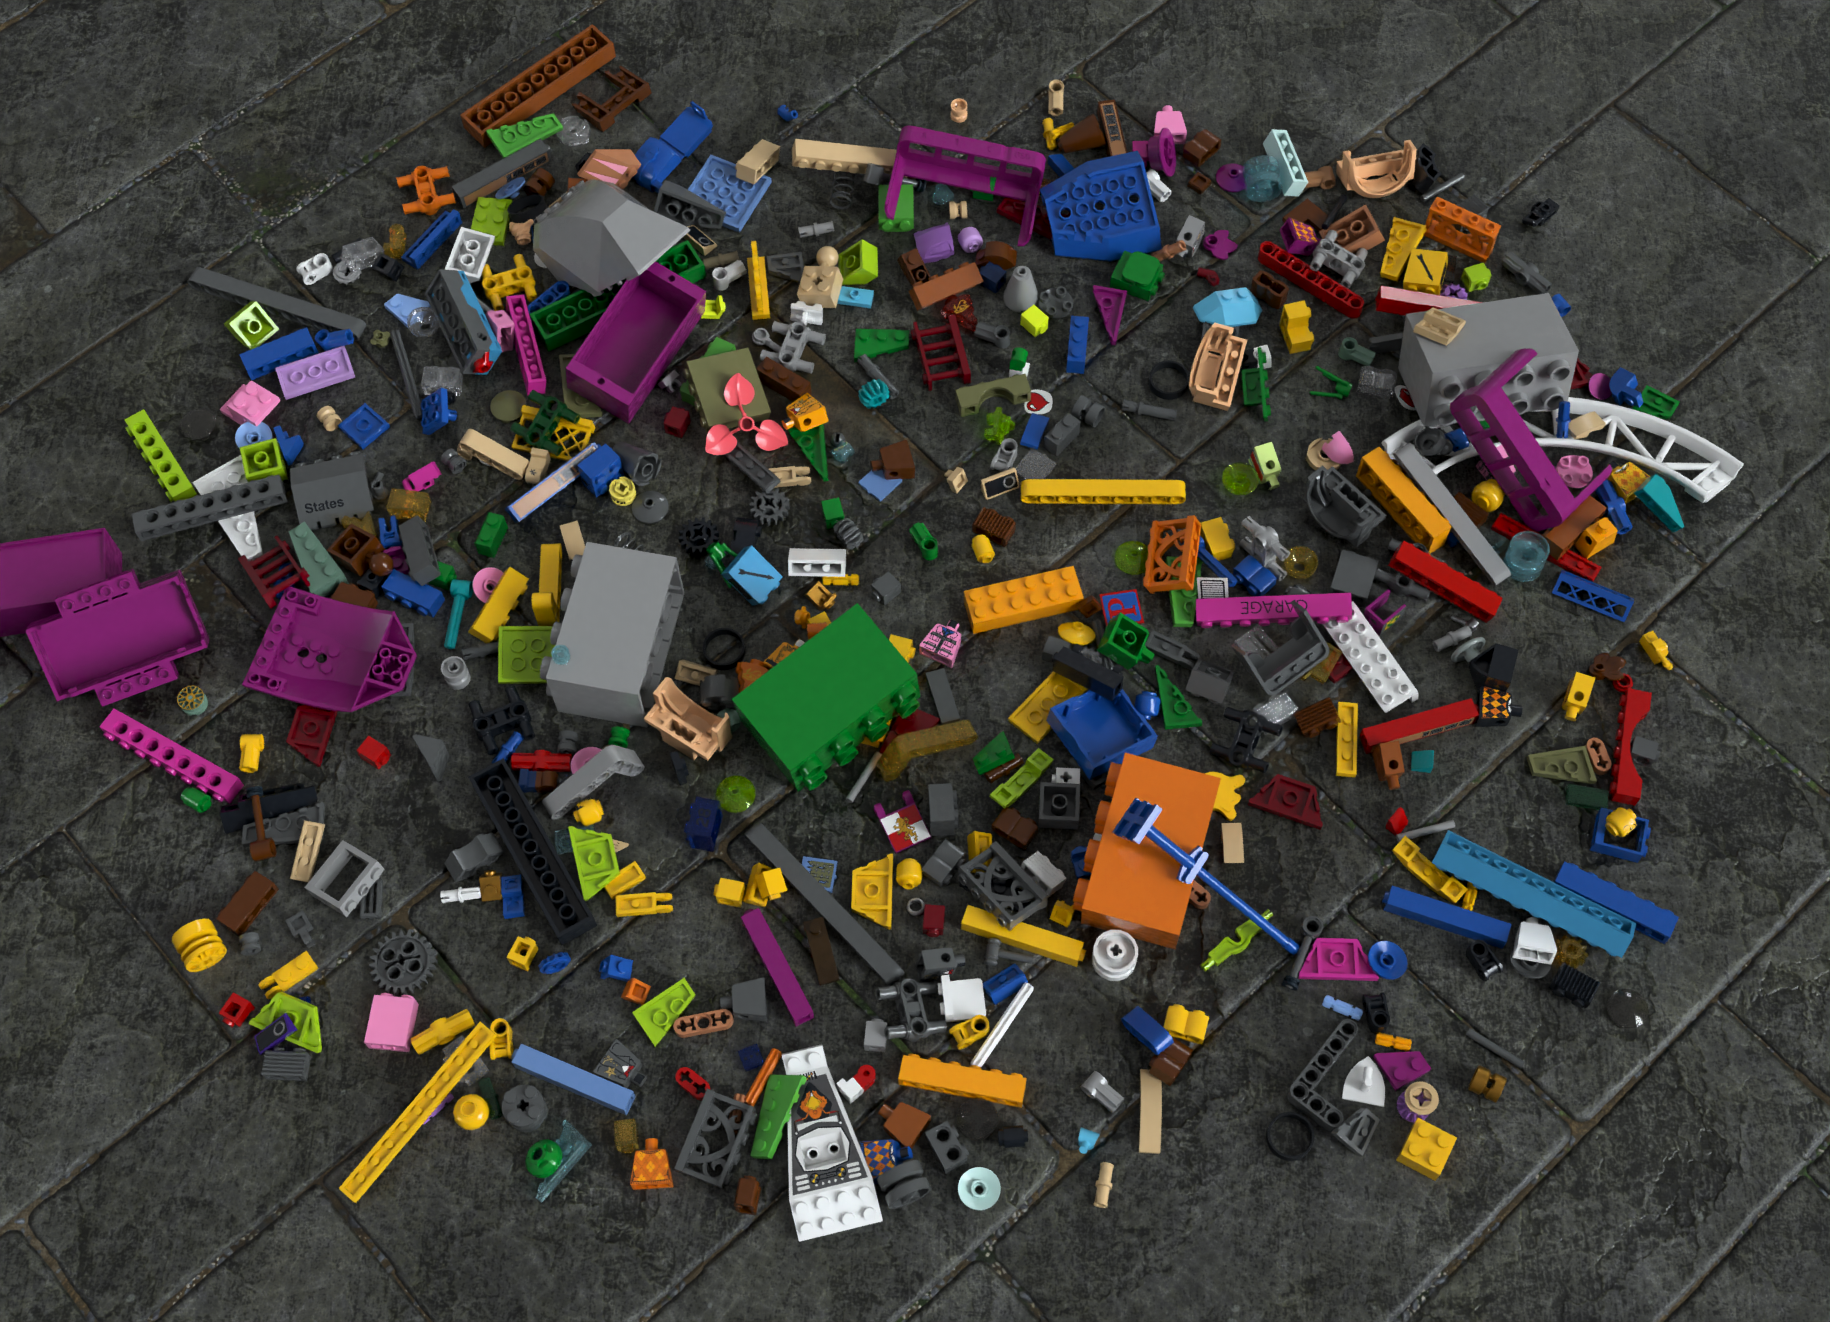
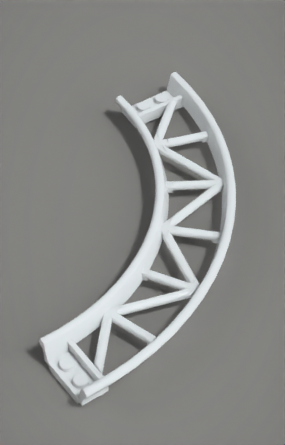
[1382,397,1744,503]

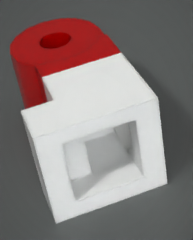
[837,1065,876,1104]

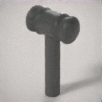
[984,938,1033,966]

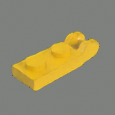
[615,892,673,917]
[258,951,318,999]

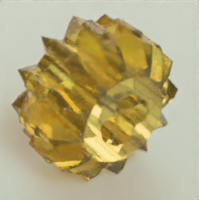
[1554,935,1588,969]

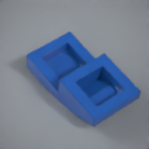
[1020,413,1049,449]
[501,874,525,919]

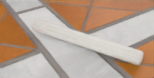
[970,982,1034,1067]

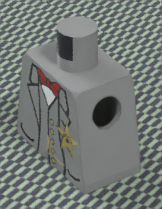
[1175,215,1205,261]

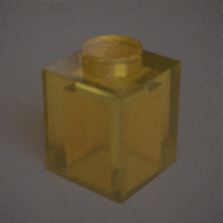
[614,1118,639,1153]

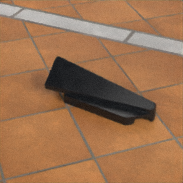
[220,783,318,834]

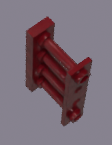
[911,315,971,391]
[238,535,310,609]

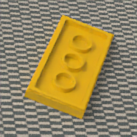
[1008,671,1088,744]

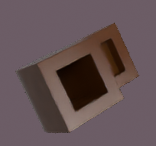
[975,241,1017,270]

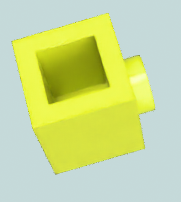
[1020,304,1049,337]

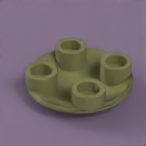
[490,390,527,424]

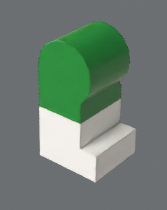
[1009,347,1030,377]

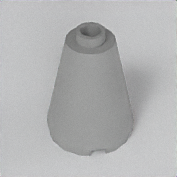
[1003,266,1039,313]

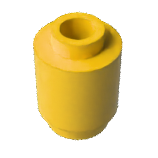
[972,534,995,563]

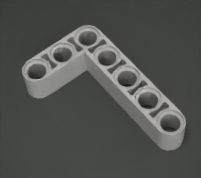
[542,745,645,820]

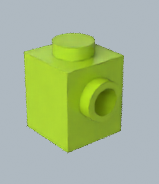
[1461,262,1491,292]

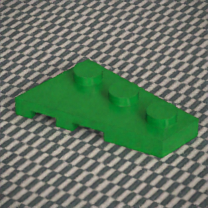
[854,329,909,362]

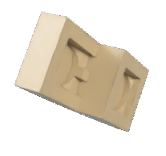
[1568,411,1606,439]
[560,521,585,560]
[1221,823,1244,863]

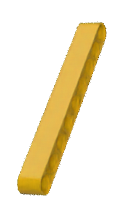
[1021,479,1186,504]

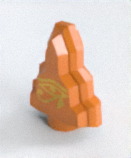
[736,659,769,693]

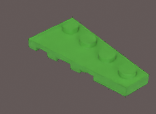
[486,113,563,158]
[1165,556,1203,627]

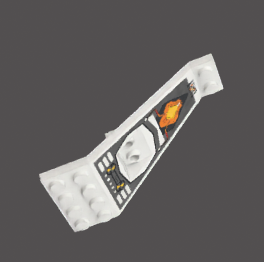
[782,1044,883,1242]

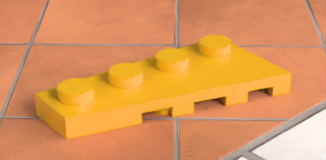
[1380,217,1427,281]

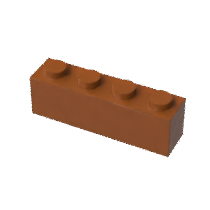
[909,262,984,311]
[1539,495,1607,560]

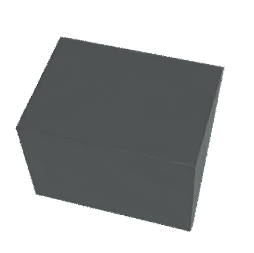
[412,734,450,782]

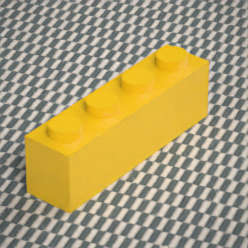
[468,567,529,644]

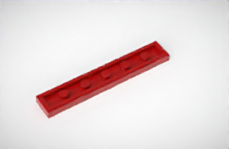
[1491,513,1602,582]

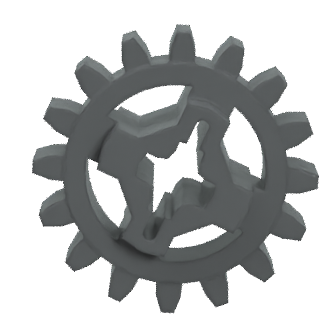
[749,488,790,526]

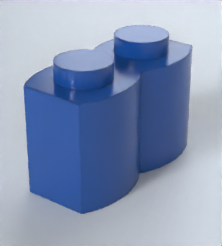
[1232,555,1277,596]

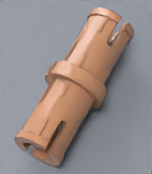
[1151,240,1186,262]

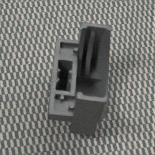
[1303,465,1386,548]

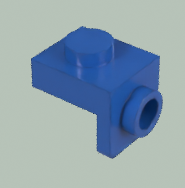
[599,955,633,982]

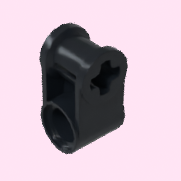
[1466,940,1503,982]
[1362,992,1390,1034]

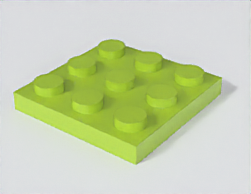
[498,626,556,684]

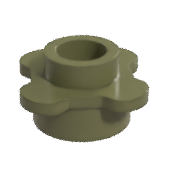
[370,330,391,348]

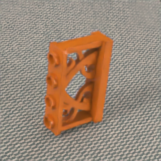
[1424,197,1501,263]
[1143,515,1202,594]

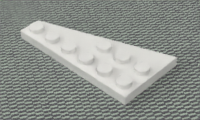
[192,455,263,561]

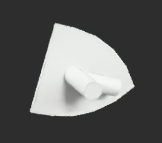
[1342,1056,1385,1107]

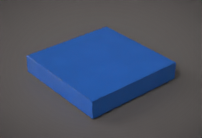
[338,403,390,450]

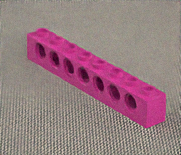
[100,709,244,804]

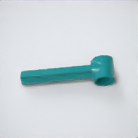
[444,579,473,650]

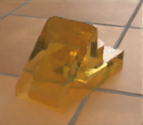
[341,511,379,540]

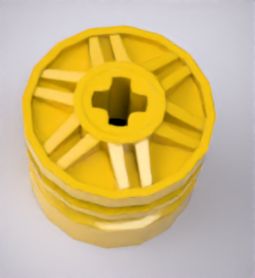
[172,918,227,972]

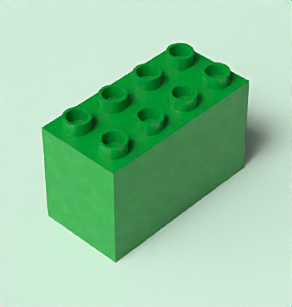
[732,603,920,791]

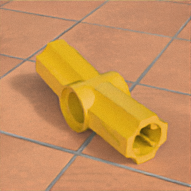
[411,1009,475,1055]

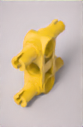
[481,254,538,311]

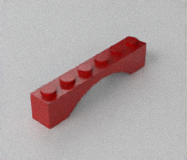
[1609,688,1652,806]

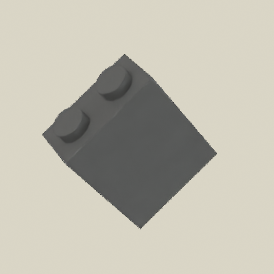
[1329,550,1379,607]

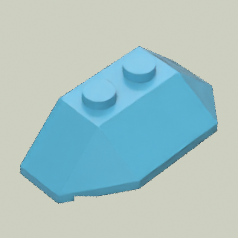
[1193,287,1263,327]

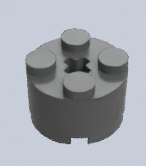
[700,674,739,713]
[502,1085,548,1132]

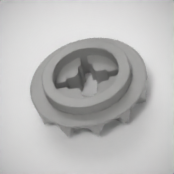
[333,260,362,285]

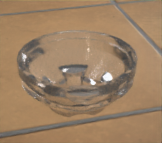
[407,307,440,337]

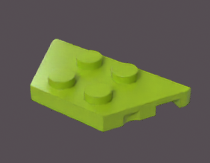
[568,826,620,901]
[249,991,322,1053]

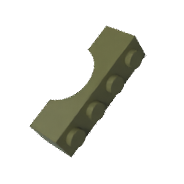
[955,374,1031,417]

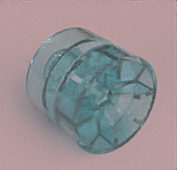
[1243,155,1282,202]

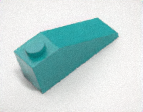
[1634,474,1684,533]

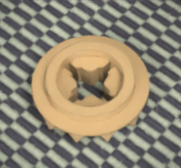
[1404,1082,1439,1116]

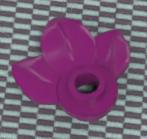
[1203,230,1238,260]

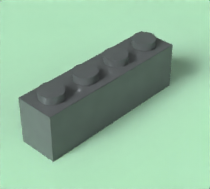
[399,515,441,586]

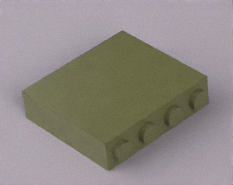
[683,348,771,434]

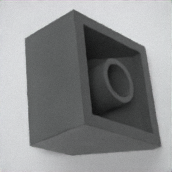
[1185,659,1235,703]

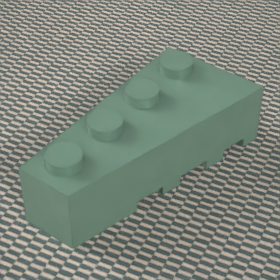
[288,521,348,598]

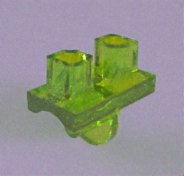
[984,407,1015,445]

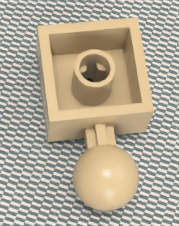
[797,246,843,308]

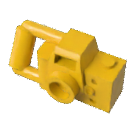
[1639,631,1673,670]

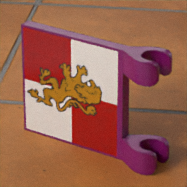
[874,790,931,854]

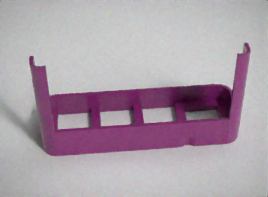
[884,125,1046,247]
[1450,348,1612,531]

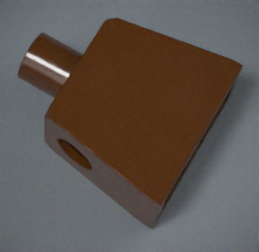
[870,440,915,480]

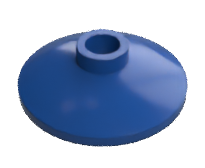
[1368,941,1408,980]

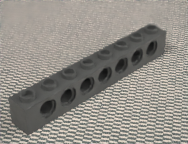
[132,475,288,541]

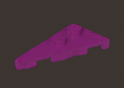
[1093,285,1127,346]

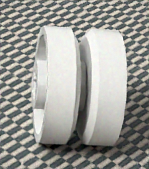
[1092,930,1138,981]

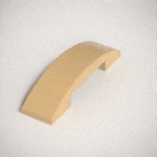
[1139,1069,1162,1154]

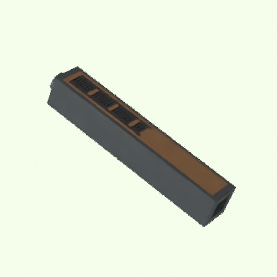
[452,138,552,209]

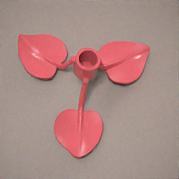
[705,373,788,455]

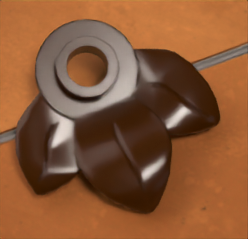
[1589,653,1626,681]

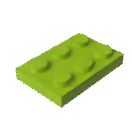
[471,197,513,246]

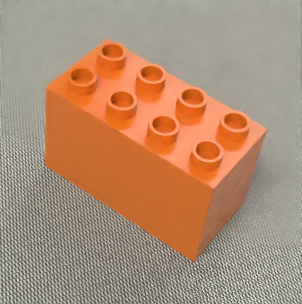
[1073,753,1221,949]

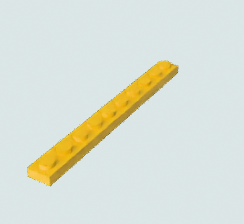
[339,1022,497,1203]

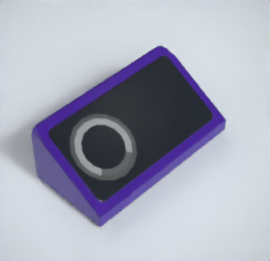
[254,1013,297,1055]

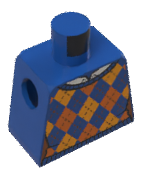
[860,1139,913,1185]

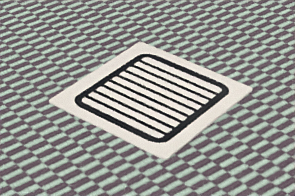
[1197,577,1229,599]

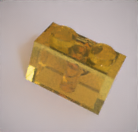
[386,488,431,521]

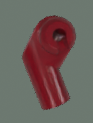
[1197,267,1220,286]

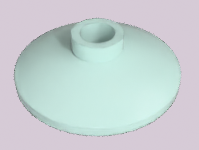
[958,1167,1001,1210]

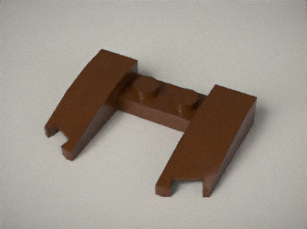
[572,66,652,132]

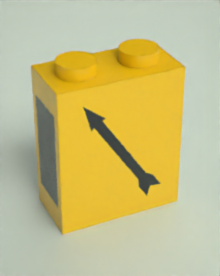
[1403,248,1448,295]

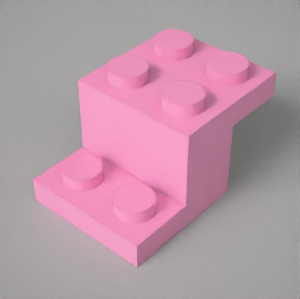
[220,380,280,427]

